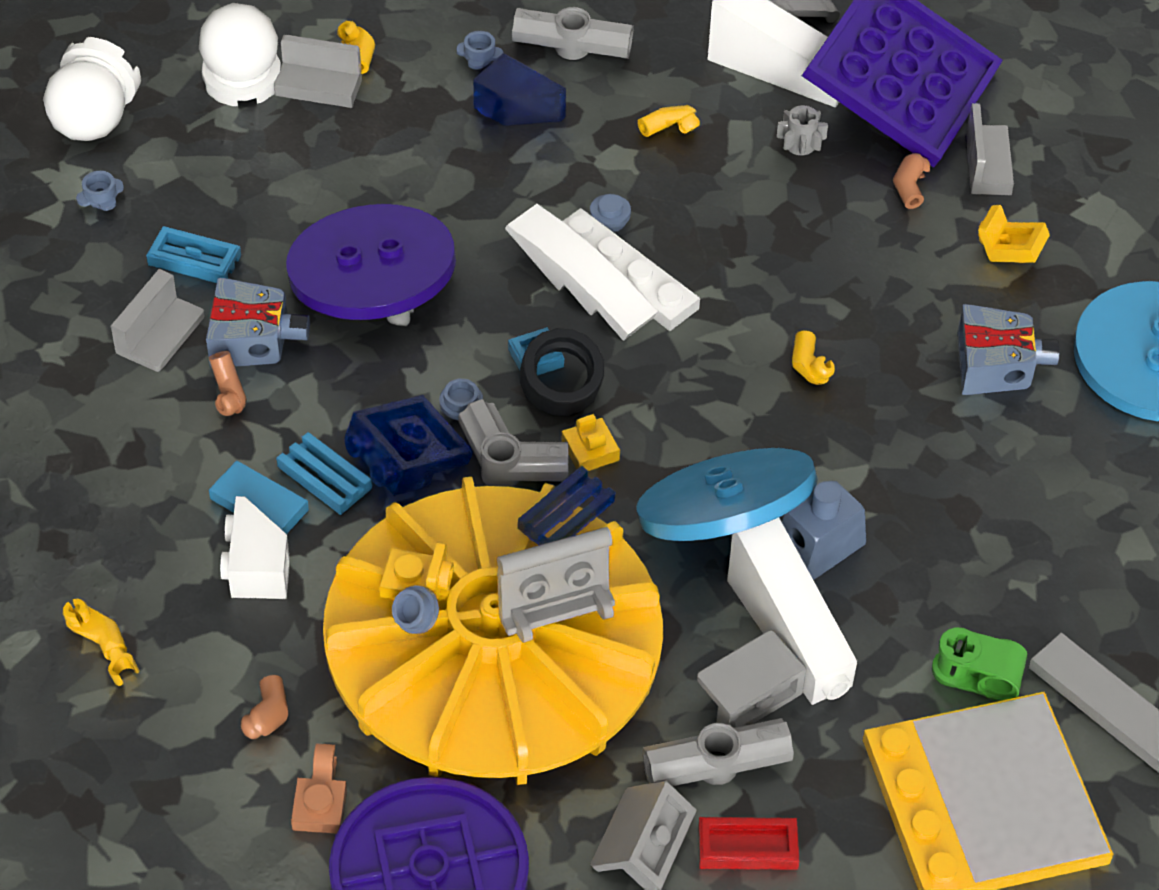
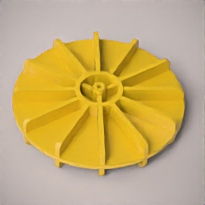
[323,477,663,785]

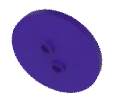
[286,204,456,320]
[329,777,529,890]

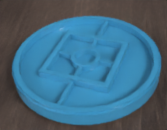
[1074,281,1159,421]
[636,448,818,541]

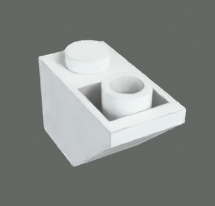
[220,496,290,599]

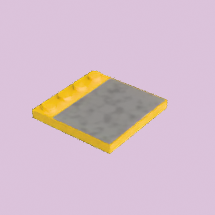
[863,692,1114,890]

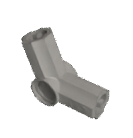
[458,399,568,487]

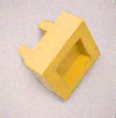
[562,414,620,474]

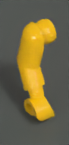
[63,599,140,686]

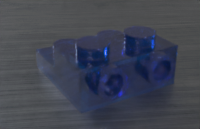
[344,395,473,496]

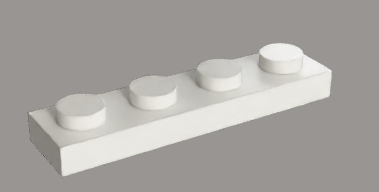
[562,208,700,331]

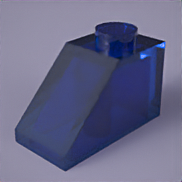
[473,53,566,126]

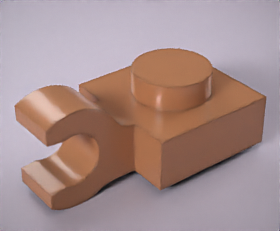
[291,744,347,834]

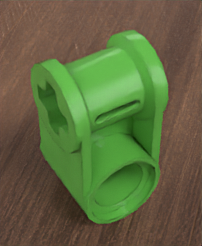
[932,627,1027,701]

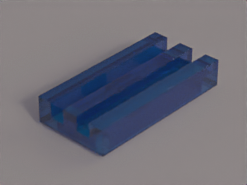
[517,466,616,545]

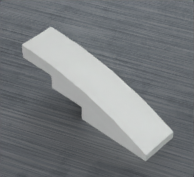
[505,204,658,341]

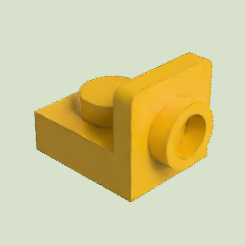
[380,542,454,600]

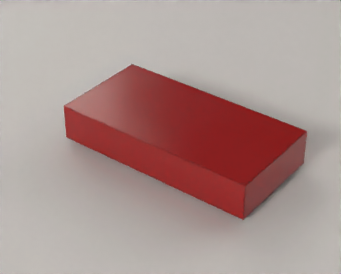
[698,817,799,870]

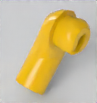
[337,21,375,74]
[638,105,700,137]
[792,331,835,385]

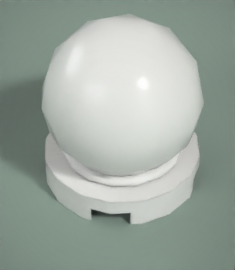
[199,3,281,106]
[43,37,141,141]

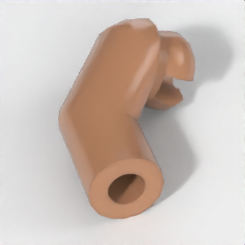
[893,153,930,209]
[209,351,247,416]
[241,675,288,739]

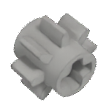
[776,105,828,155]

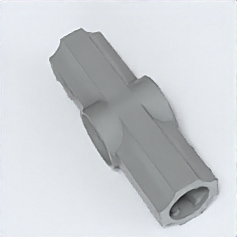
[512,7,634,60]
[642,718,794,786]

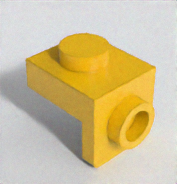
[978,205,1050,263]

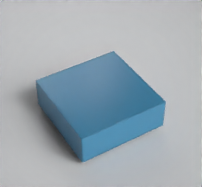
[508,327,564,376]

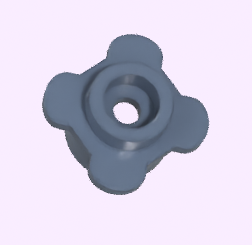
[456,31,503,69]
[76,171,124,211]

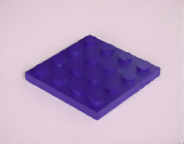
[801,0,1003,168]

